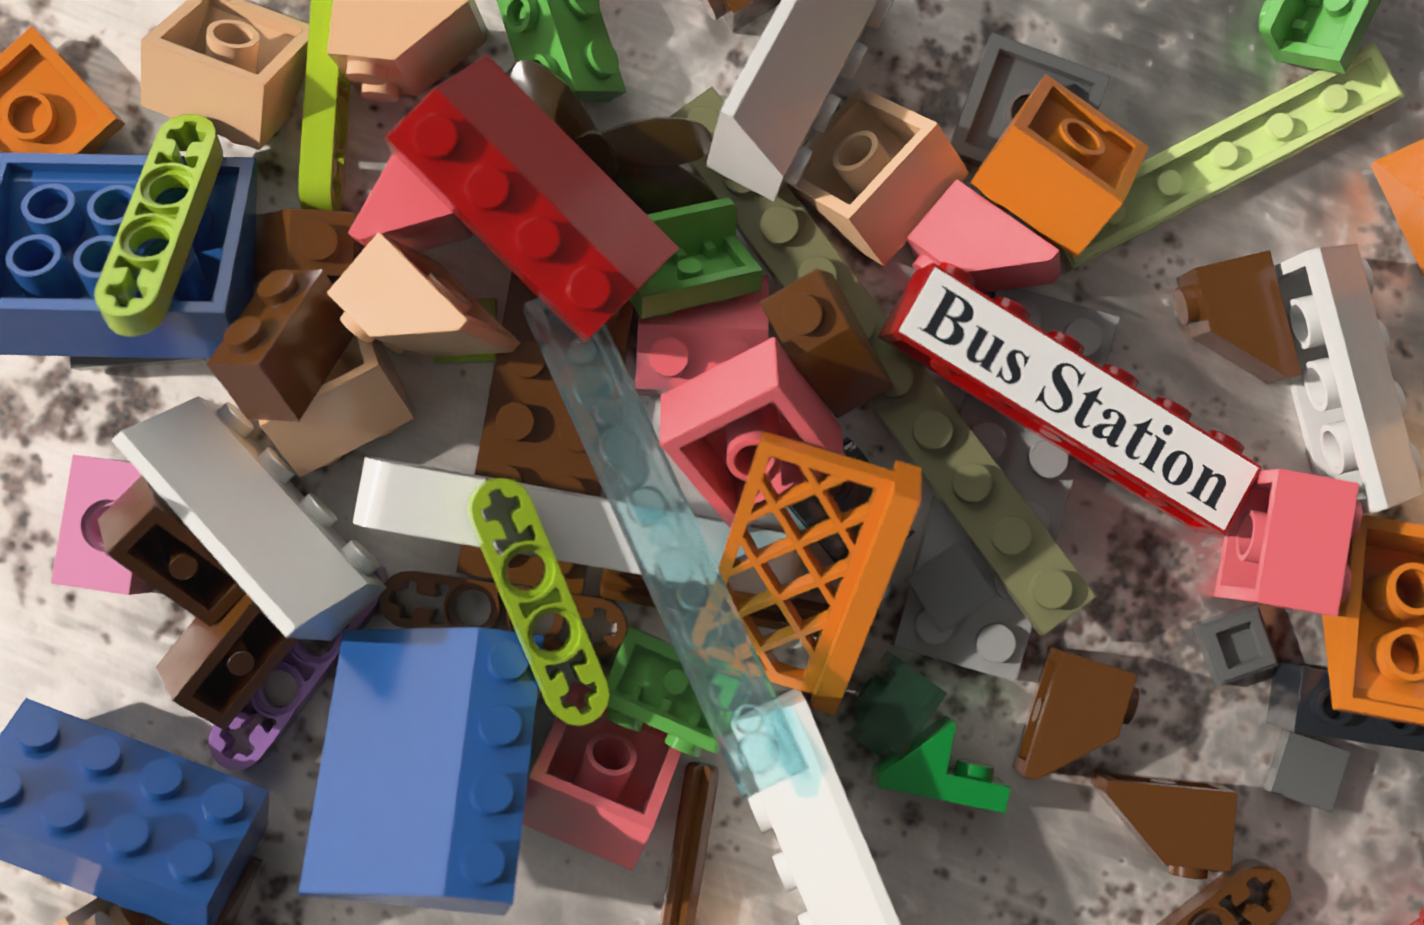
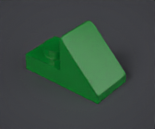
[870,716,1011,813]

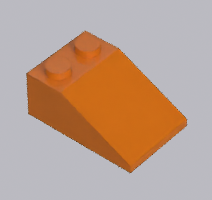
[1322,514,1424,726]

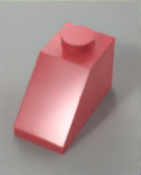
[907,179,1061,293]

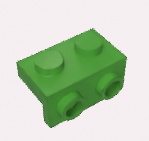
[497,0,627,102]
[1259,0,1381,74]
[629,198,763,319]
[605,625,747,757]

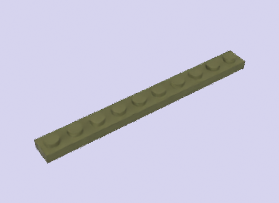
[669,86,1097,635]

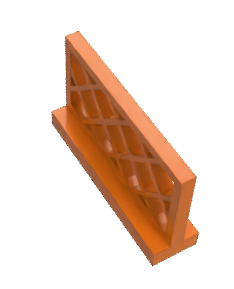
[689,431,922,715]

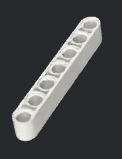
[353,457,802,599]

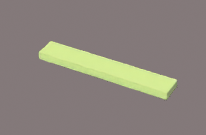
[1056,42,1404,272]

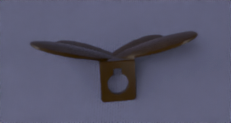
[509,60,718,215]

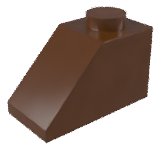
[253,208,365,285]
[1174,250,1302,384]
[759,268,895,418]
[1012,646,1139,780]
[1090,771,1238,879]

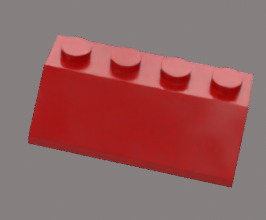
[385,54,679,343]

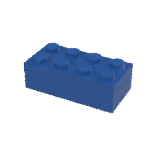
[0,698,270,925]

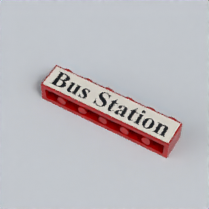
[877,262,1262,535]

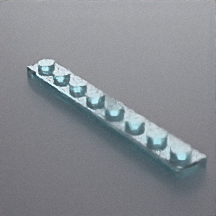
[523,298,809,798]

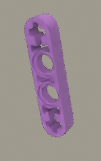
[208,566,388,770]

